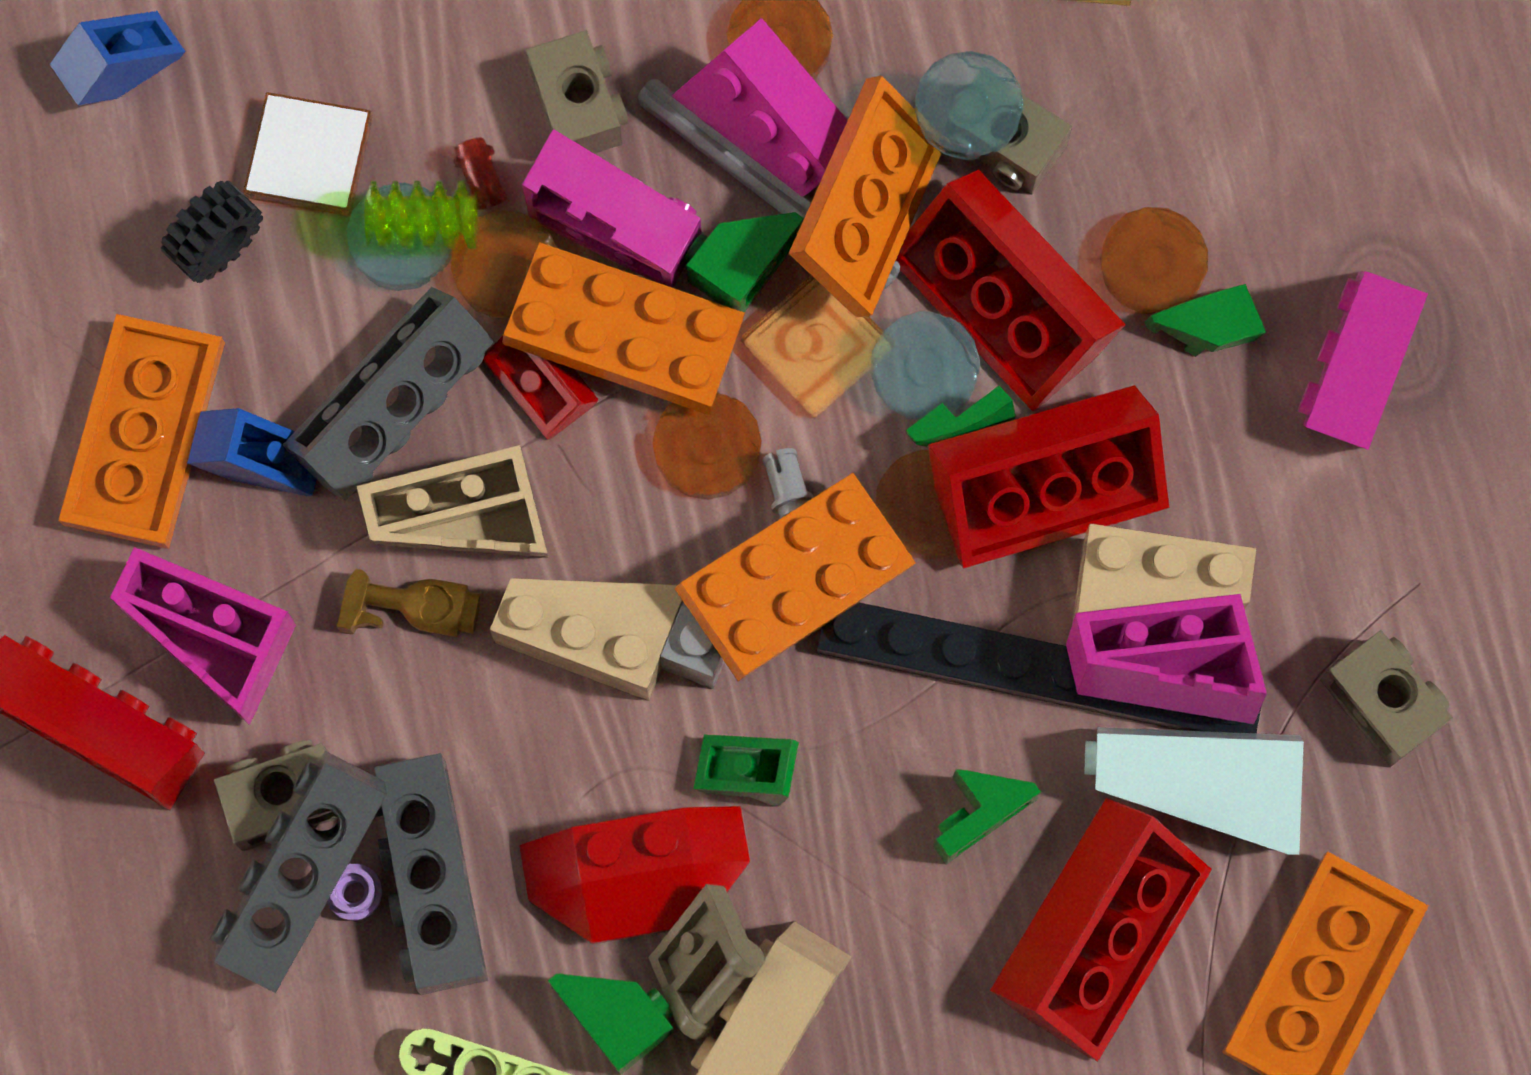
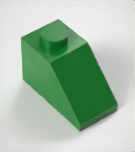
[685,212,804,312]
[547,973,674,1075]

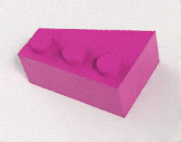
[671,18,848,198]
[522,129,702,288]
[1298,271,1428,450]
[110,547,296,725]
[1066,594,1267,724]

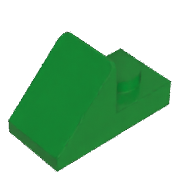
[693,734,799,807]
[933,769,1041,865]

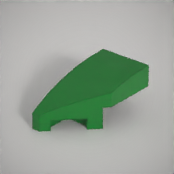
[1144,284,1266,357]
[906,386,1016,447]

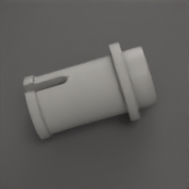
[762,448,814,519]

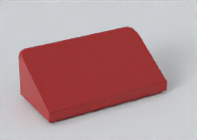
[483,335,599,440]

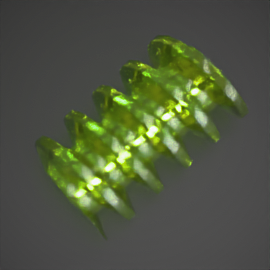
[364,180,478,250]

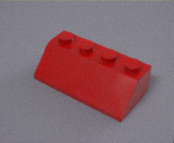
[896,170,1126,412]
[928,385,1170,569]
[0,635,205,810]
[990,798,1212,1062]

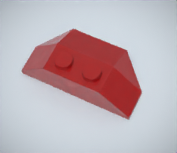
[519,806,750,945]

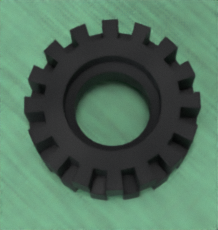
[161,180,263,283]

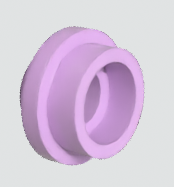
[327,864,383,921]

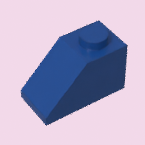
[50,11,186,106]
[187,408,316,496]

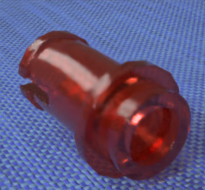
[453,137,507,210]

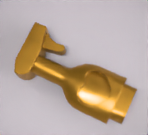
[337,568,481,637]

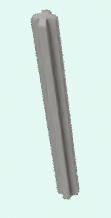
[638,79,900,289]

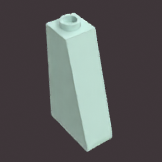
[1084,727,1304,855]

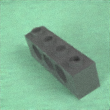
[282,287,495,501]
[210,751,387,993]
[374,753,488,995]

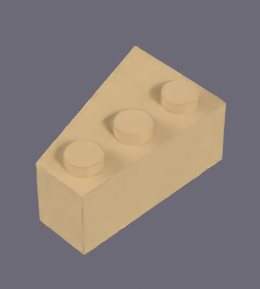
[357,445,549,557]
[1072,524,1256,623]
[490,578,683,701]
[691,921,852,1075]

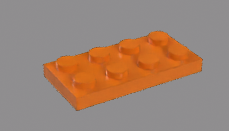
[789,75,946,318]
[502,242,745,415]
[58,314,225,549]
[675,473,916,682]
[1222,851,1429,1075]

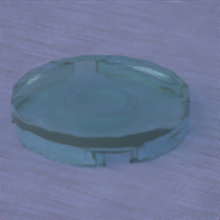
[914,51,1024,160]
[346,183,456,291]
[870,311,980,420]

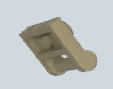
[648,884,765,1039]

